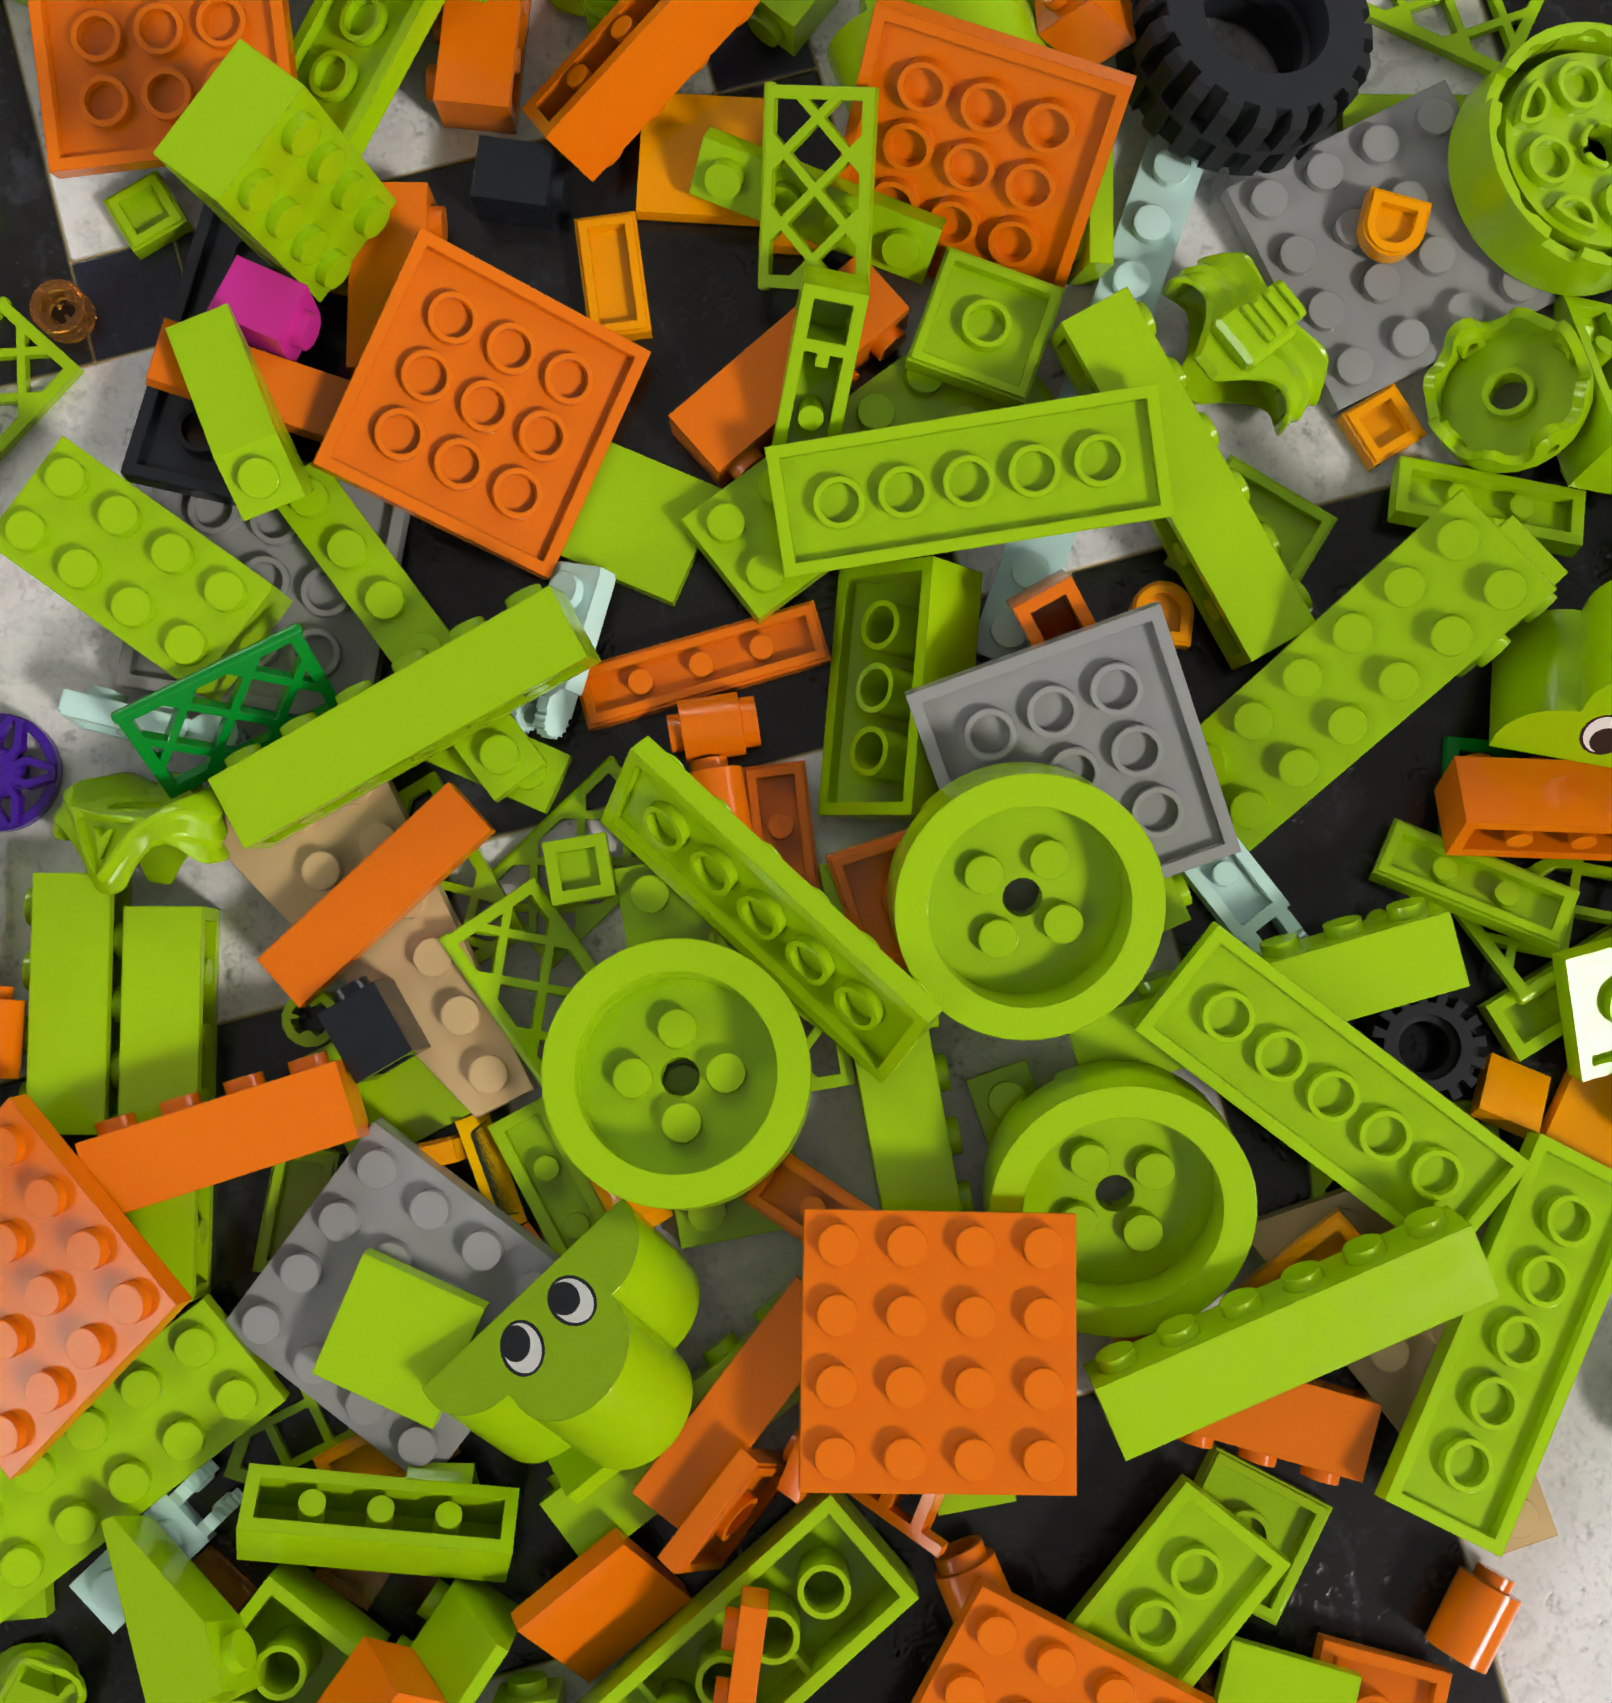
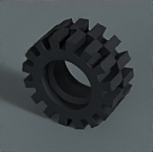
[1360,993,1487,1101]

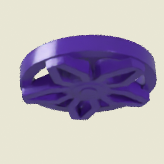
[0,713,63,832]

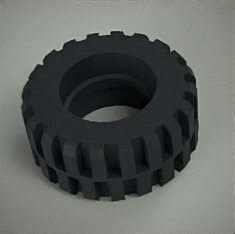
[1115,0,1373,176]

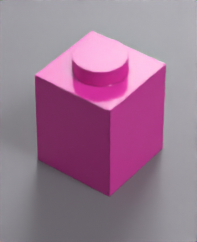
[207,255,321,362]

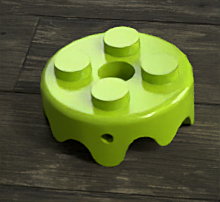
[1423,307,1594,473]

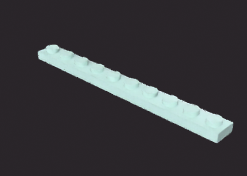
[976,134,1204,661]

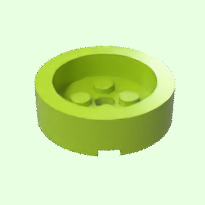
[1448,22,1612,296]
[887,762,1166,1041]
[541,938,812,1210]
[982,1060,1257,1338]

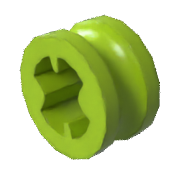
[281,991,336,1047]

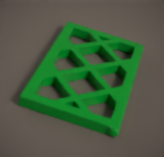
[111,623,338,799]

